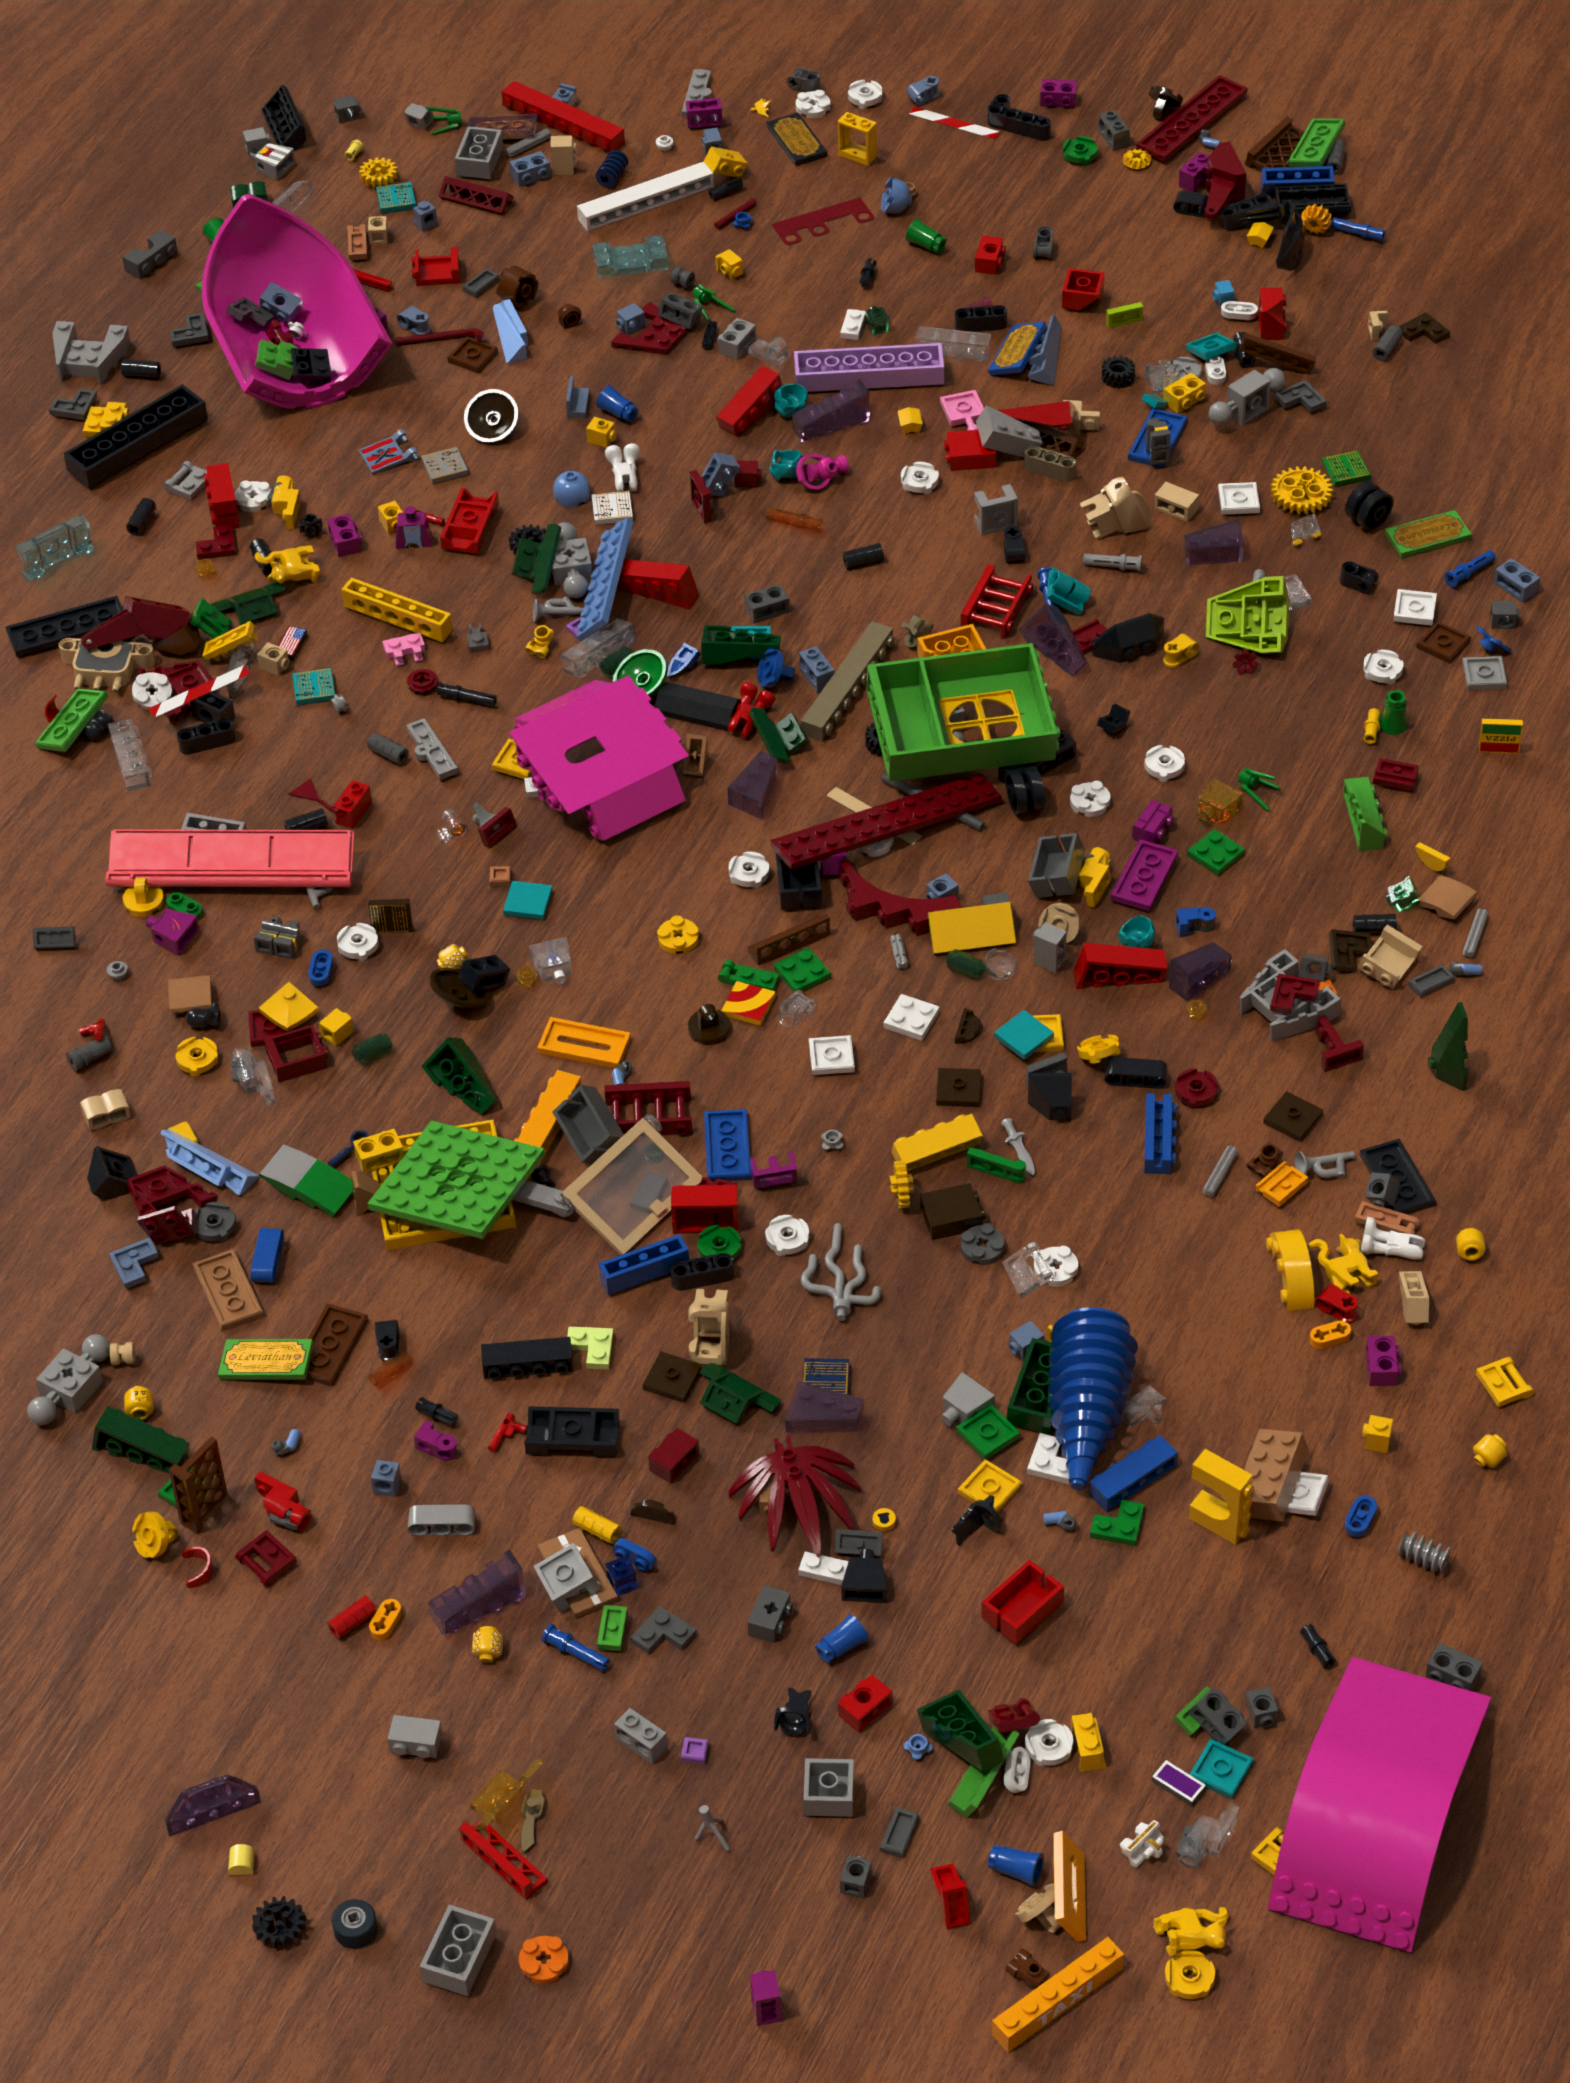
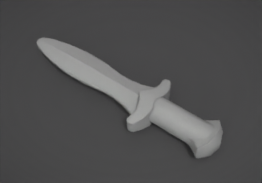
[1001,1118,1035,1175]

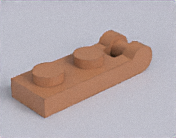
[347,224,367,260]
[1354,1201,1420,1235]

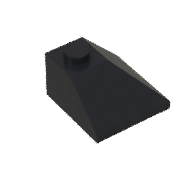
[1028,1073,1072,1121]
[87,1146,137,1199]

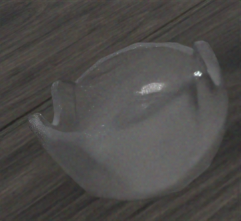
[984,948,1016,981]

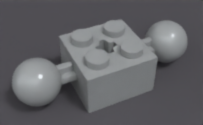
[1208,368,1286,426]
[552,522,592,598]
[27,1334,110,1425]

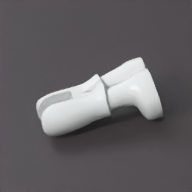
[605,443,640,492]
[1360,1217,1425,1260]

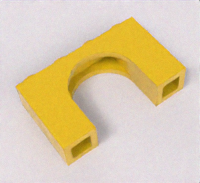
[1189,1449,1254,1545]

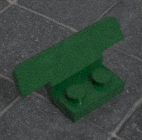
[511,524,561,595]
[211,582,285,625]
[749,707,809,764]
[700,1363,781,1424]

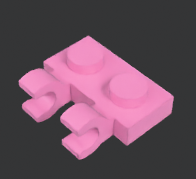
[382,633,425,666]

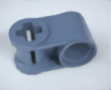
[906,76,940,105]
[397,306,431,335]

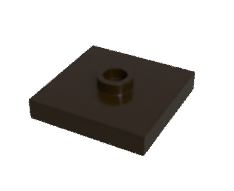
[936,1068,981,1107]
[1263,1091,1323,1141]
[643,1351,702,1403]

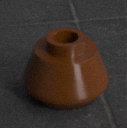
[558,304,582,327]

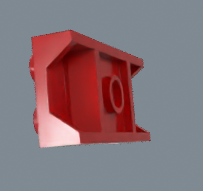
[440,487,499,554]

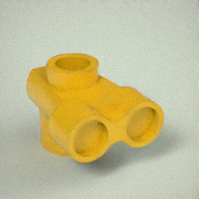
[525,625,554,658]

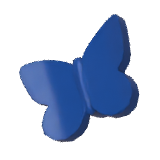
[1477,625,1512,653]

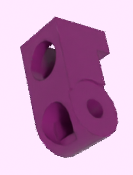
[414,1420,457,1461]

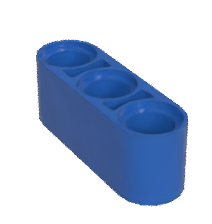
[251,1228,284,1283]

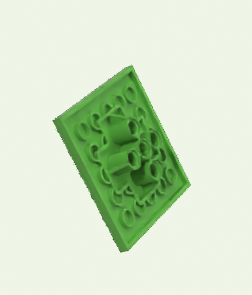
[367,1121,545,1239]

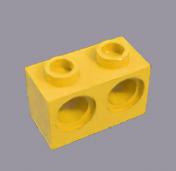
[1163,372,1206,414]
[353,1129,404,1174]

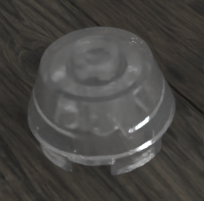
[1144,360,1181,392]

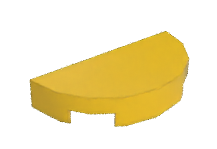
[1415,843,1451,871]

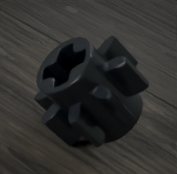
[299,514,323,538]

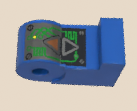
[1175,907,1216,937]

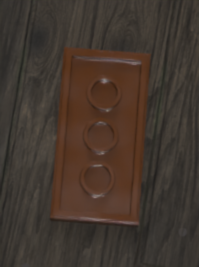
[306,1303,368,1387]

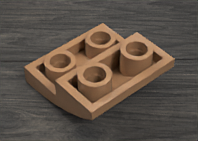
[1417,876,1477,919]
[168,975,212,1014]

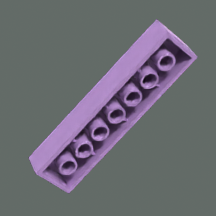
[794,343,944,392]

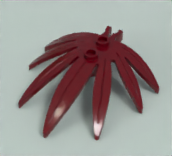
[728,1435,861,1557]

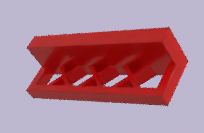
[459,1819,548,1900]

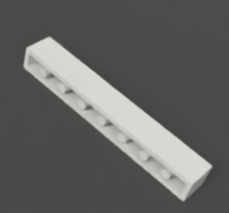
[577,162,714,232]

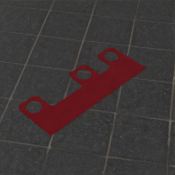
[771,197,874,245]

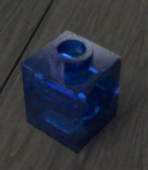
[605,1555,637,1596]

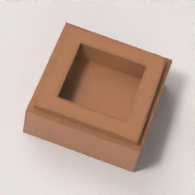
[489,866,511,887]

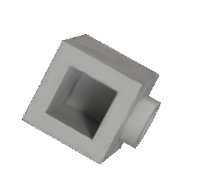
[243,127,270,156]

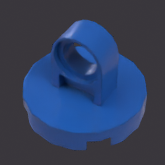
[757,649,795,688]

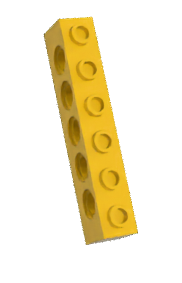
[341,578,453,642]

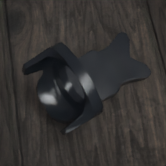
[952,1495,1003,1545]
[773,1688,812,1736]

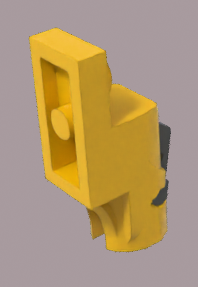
[267,475,300,529]
[1079,847,1111,908]

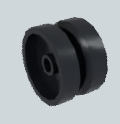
[1345,481,1394,531]
[1005,766,1045,815]

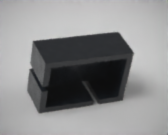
[775,852,822,910]

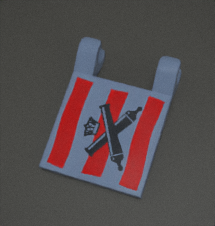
[358,429,419,475]

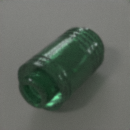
[599,647,634,676]
[945,949,986,979]
[352,1033,392,1064]

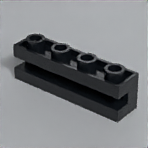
[481,1337,573,1379]

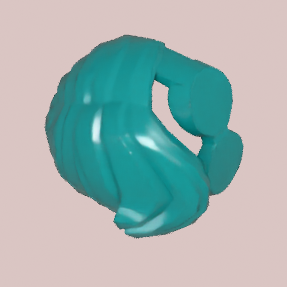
[774,384,809,418]
[769,450,804,481]
[1118,915,1156,949]

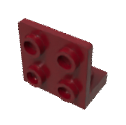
[137,1206,196,1245]

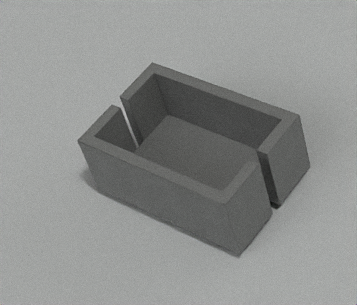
[1028,833,1085,898]
[552,1085,624,1164]

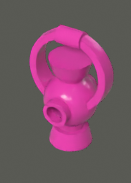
[796,453,849,490]

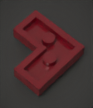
[196,524,236,560]
[1270,973,1320,1014]

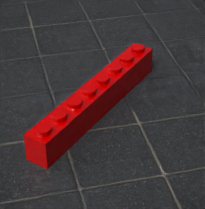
[501,81,625,152]

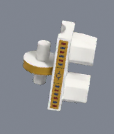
[1120,1820,1165,1868]

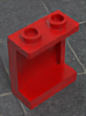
[412,246,460,286]

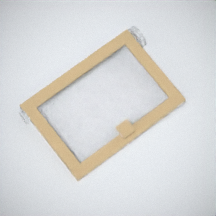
[560,1114,702,1255]

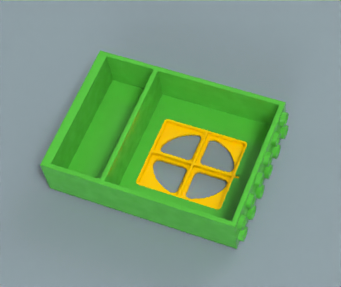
[867,643,1060,782]

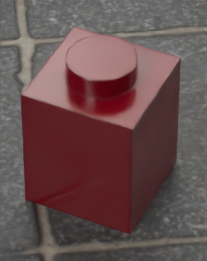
[734,460,762,488]

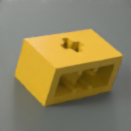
[704,147,748,178]

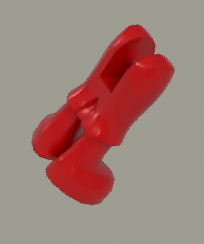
[728,682,776,739]

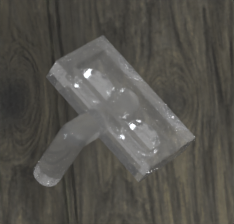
[1120,1385,1165,1428]

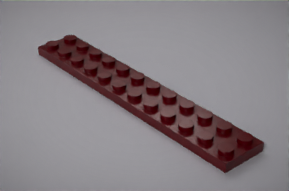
[771,773,1002,870]

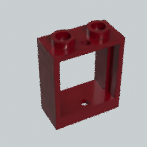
[264,1025,329,1082]

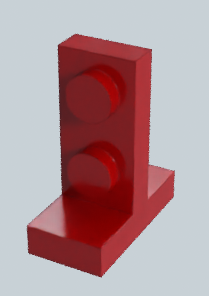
[930,1863,971,1929]

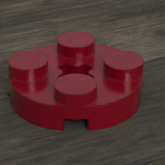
[1175,1069,1218,1109]

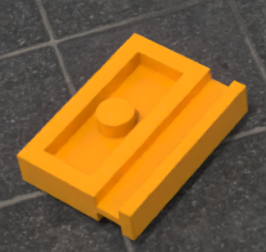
[1255,1161,1308,1207]

